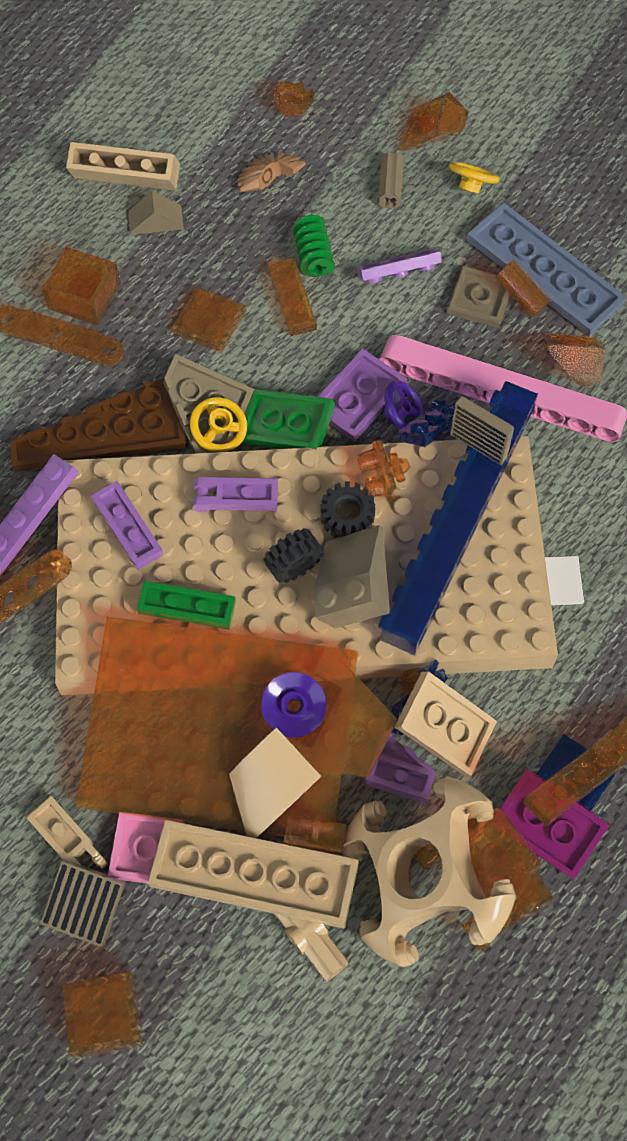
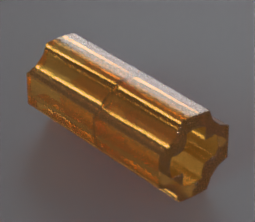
[495,260,551,318]

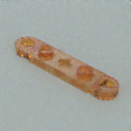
[0,305,124,366]

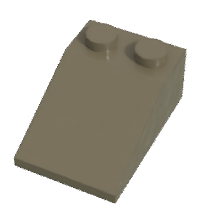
[314,525,390,628]

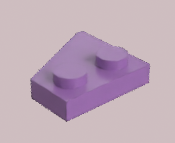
[365,727,436,805]

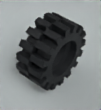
[321,481,376,538]
[263,528,324,583]

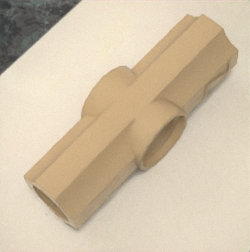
[273,913,349,982]

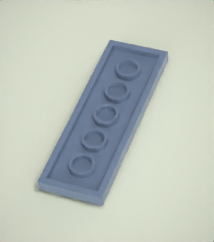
[467,203,627,336]

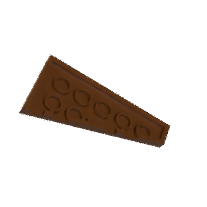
[10,377,186,472]

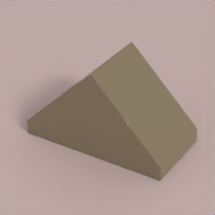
[129,191,184,235]

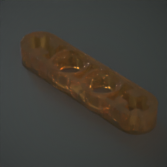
[0,550,72,623]

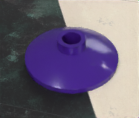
[261,672,326,738]

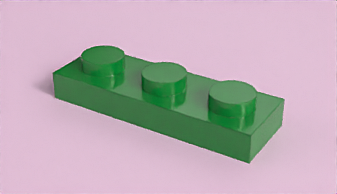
[137,581,236,630]

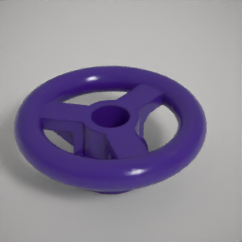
[383,380,425,434]

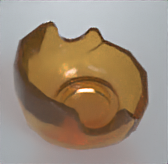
[273,81,314,117]

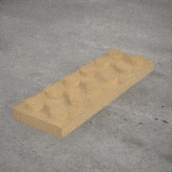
[148,820,359,929]

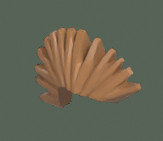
[238,152,306,192]

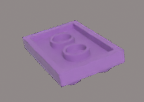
[318,349,407,442]

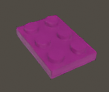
[491,768,611,879]

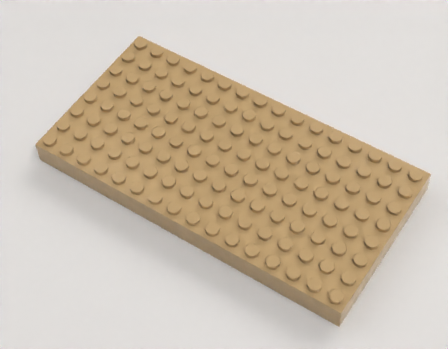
[55,436,558,695]

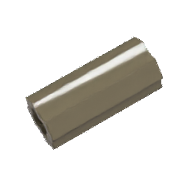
[378,152,404,209]

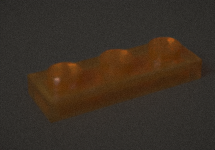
[268,258,317,337]

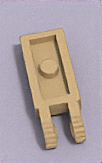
[26,795,108,869]

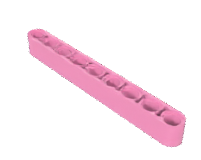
[379,335,627,442]

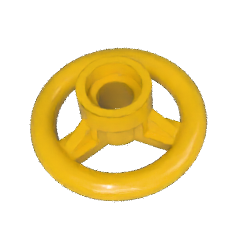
[449,162,500,193]
[190,397,247,453]

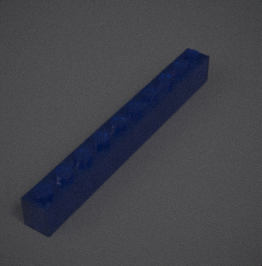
[378,381,538,656]

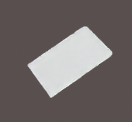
[545,556,584,605]

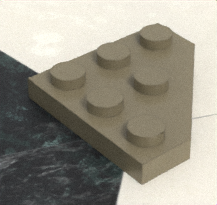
[163,354,254,454]

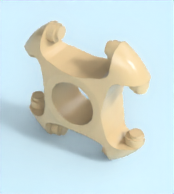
[341,776,516,967]

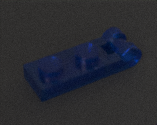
[399,399,456,447]

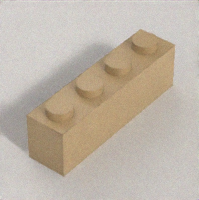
[66,142,180,191]

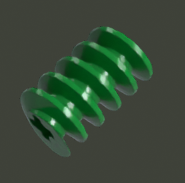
[293,215,335,277]

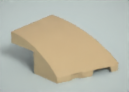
[229,728,322,838]

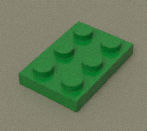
[242,389,335,450]

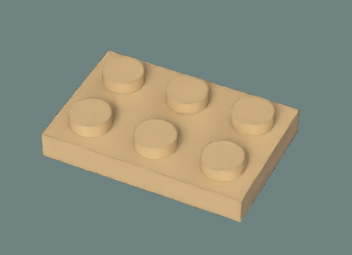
[395,672,497,776]

